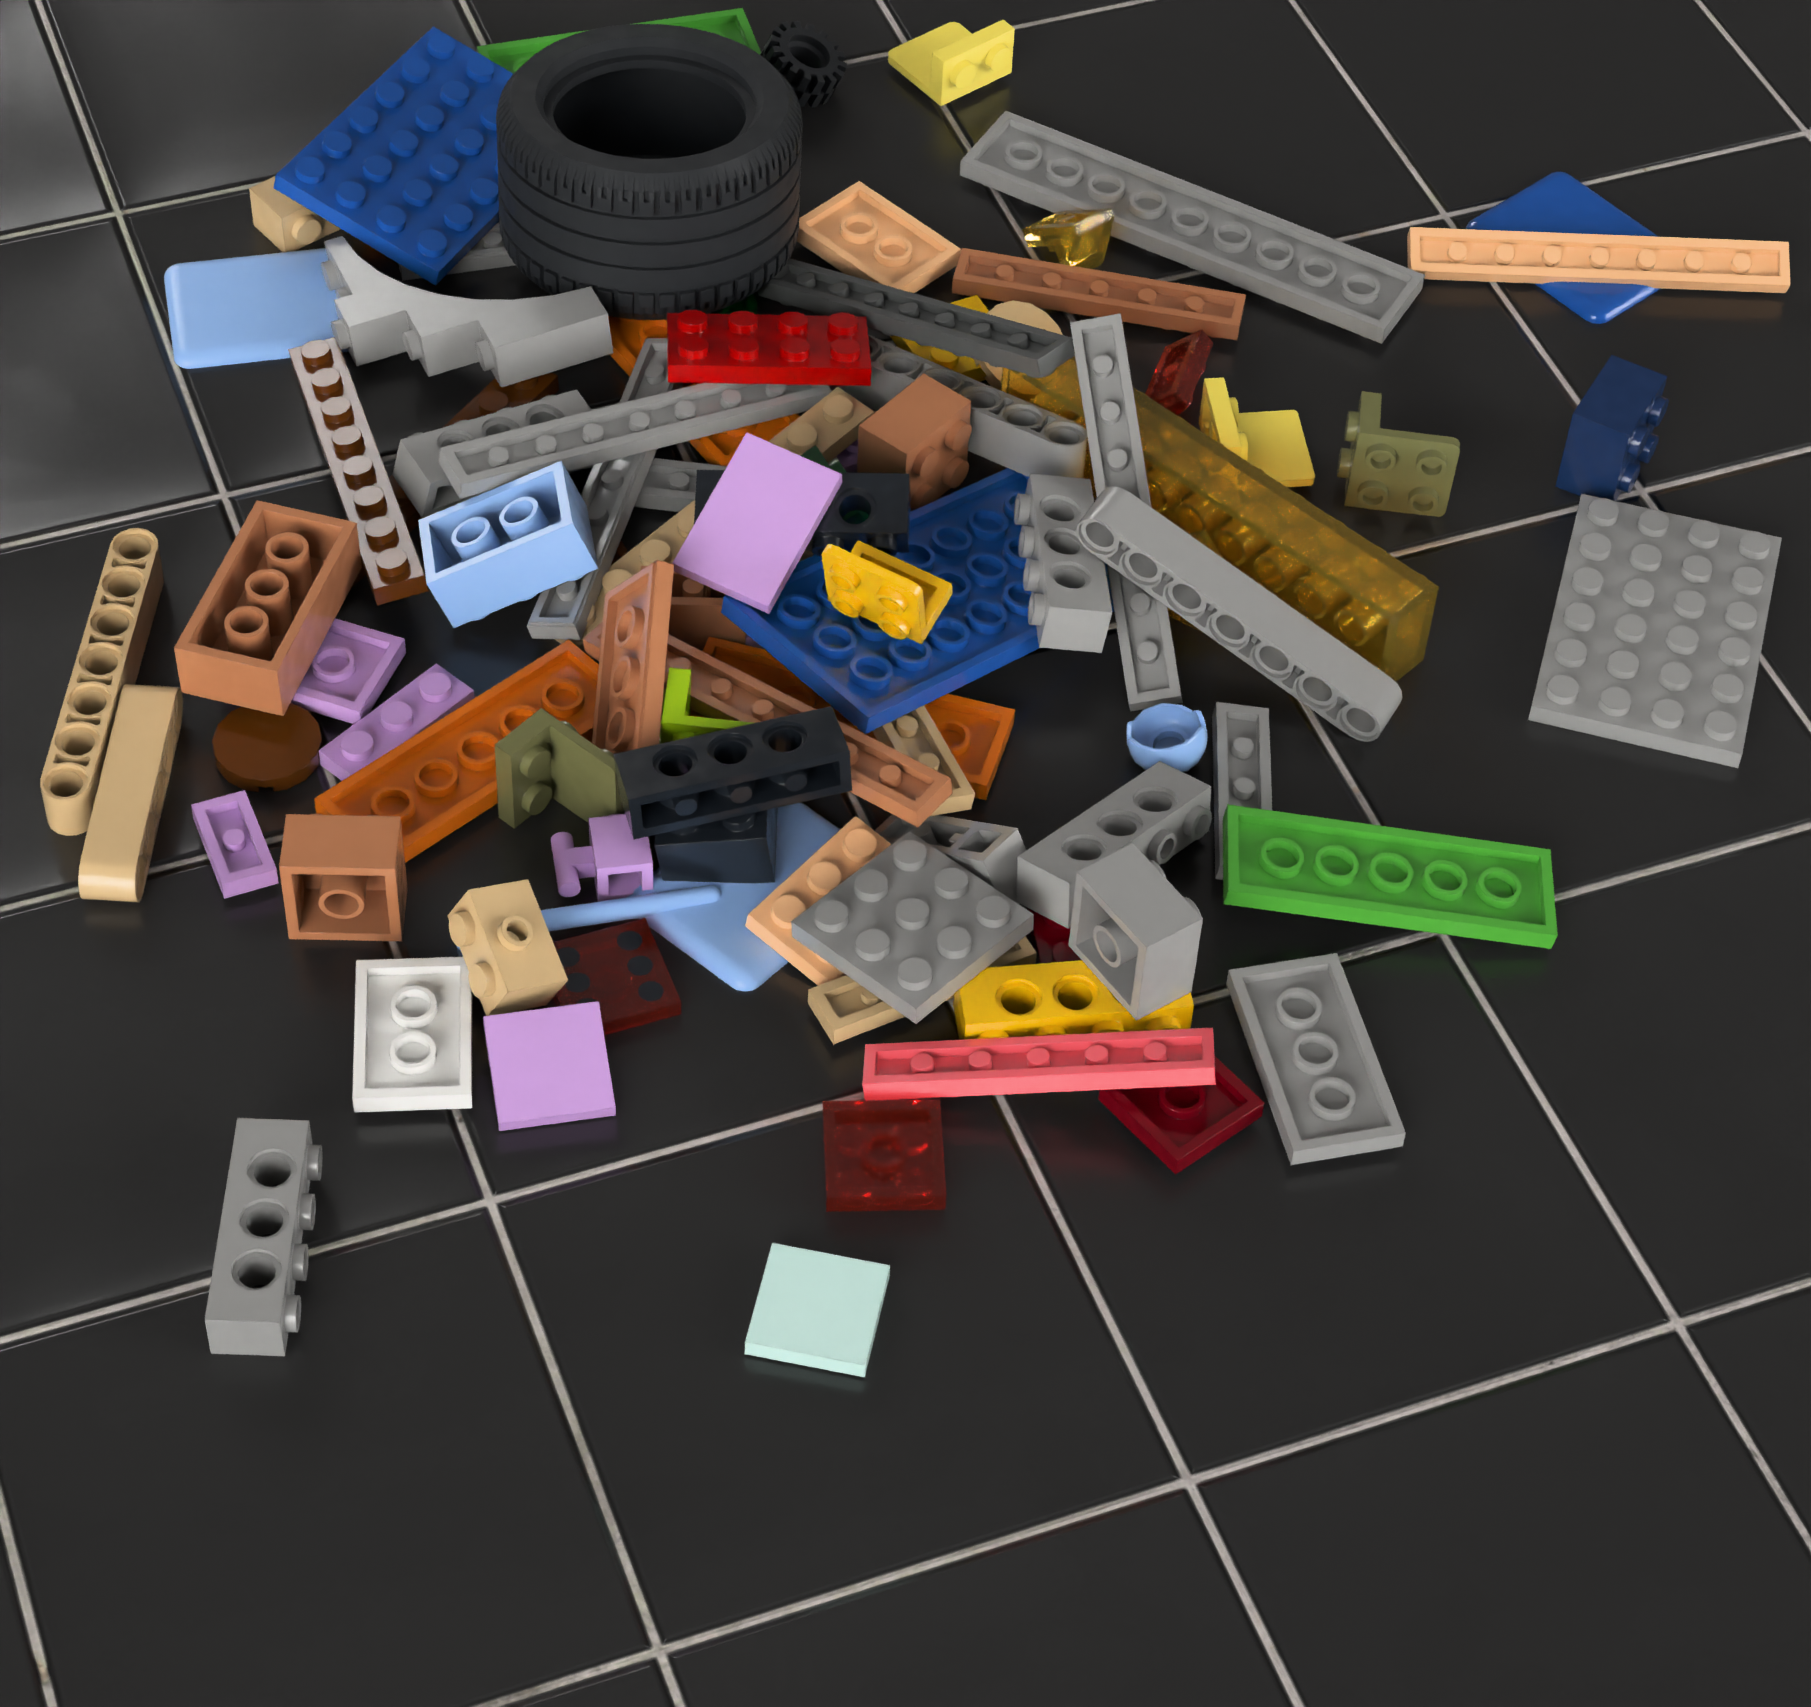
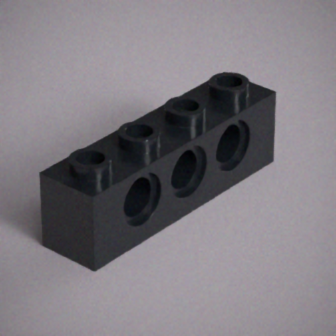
[694,470,911,557]
[614,706,852,840]

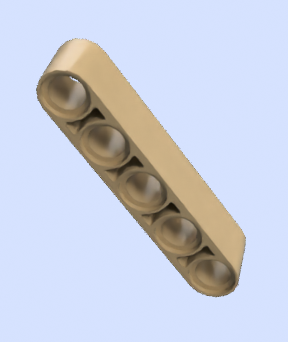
[78,684,183,903]

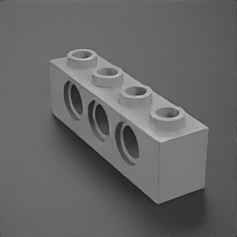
[392,389,593,518]
[1014,473,1112,653]
[1017,761,1212,929]
[205,1118,323,1356]

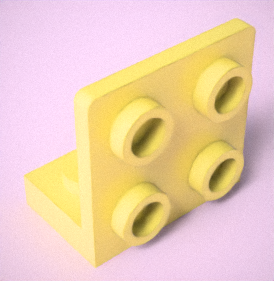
[1199,377,1315,492]

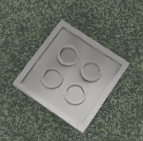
[791,831,1034,1024]

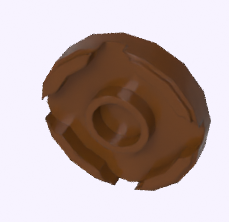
[212,703,323,792]

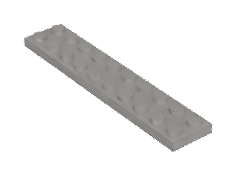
[960,111,1425,344]

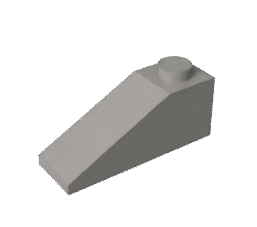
[875,814,1026,904]

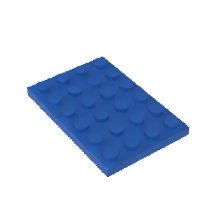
[274,26,513,286]

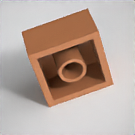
[857,373,972,512]
[279,813,408,941]

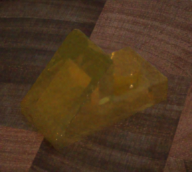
[1022,208,1114,269]

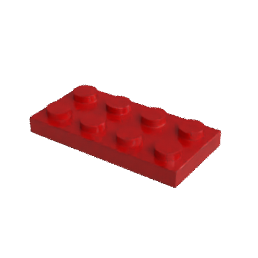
[667,310,872,386]

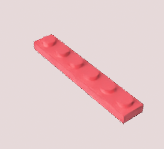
[862,1027,1216,1101]

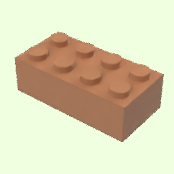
[174,500,362,716]

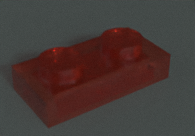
[1138,330,1214,423]

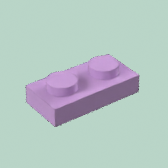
[191,790,279,899]

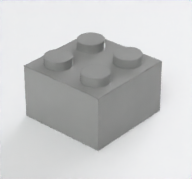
[1068,843,1203,1021]

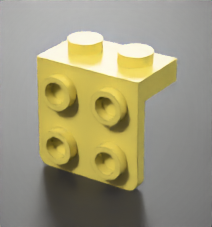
[888,20,1015,106]

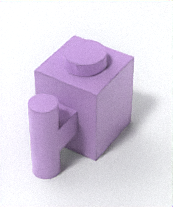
[551,814,653,902]

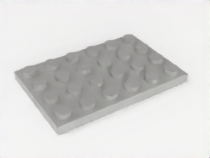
[1528,494,1782,768]

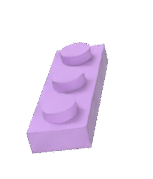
[319,663,475,781]

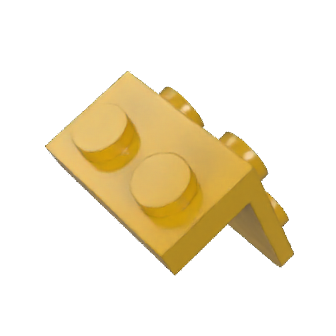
[821,540,953,644]

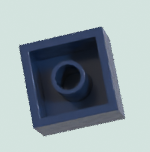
[1555,355,1669,501]

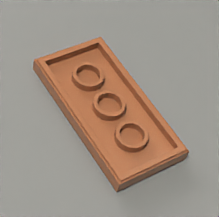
[592,560,674,754]

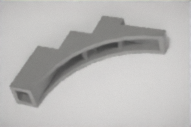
[321,236,613,387]

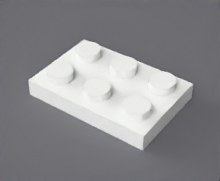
[352,957,472,1113]

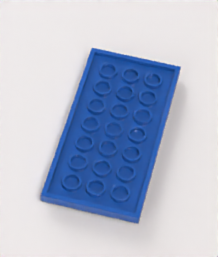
[721,468,1114,734]

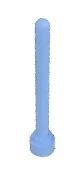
[456,885,721,956]

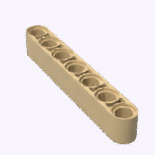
[40,528,164,836]

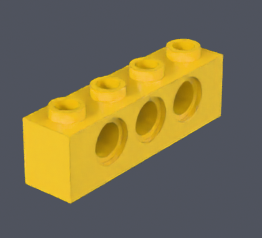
[953,960,1194,1040]

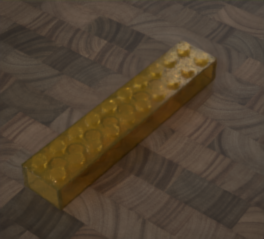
[1001,329,1439,682]

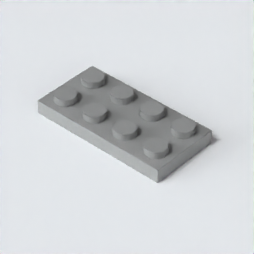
[1226,953,1406,1165]

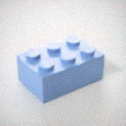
[418,461,598,628]

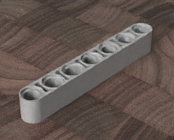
[828,335,1087,478]
[1076,486,1403,742]

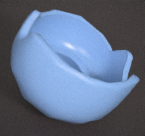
[1126,703,1208,773]

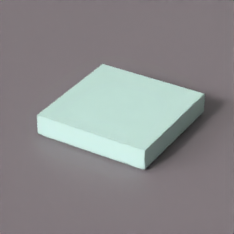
[745,1243,890,1377]

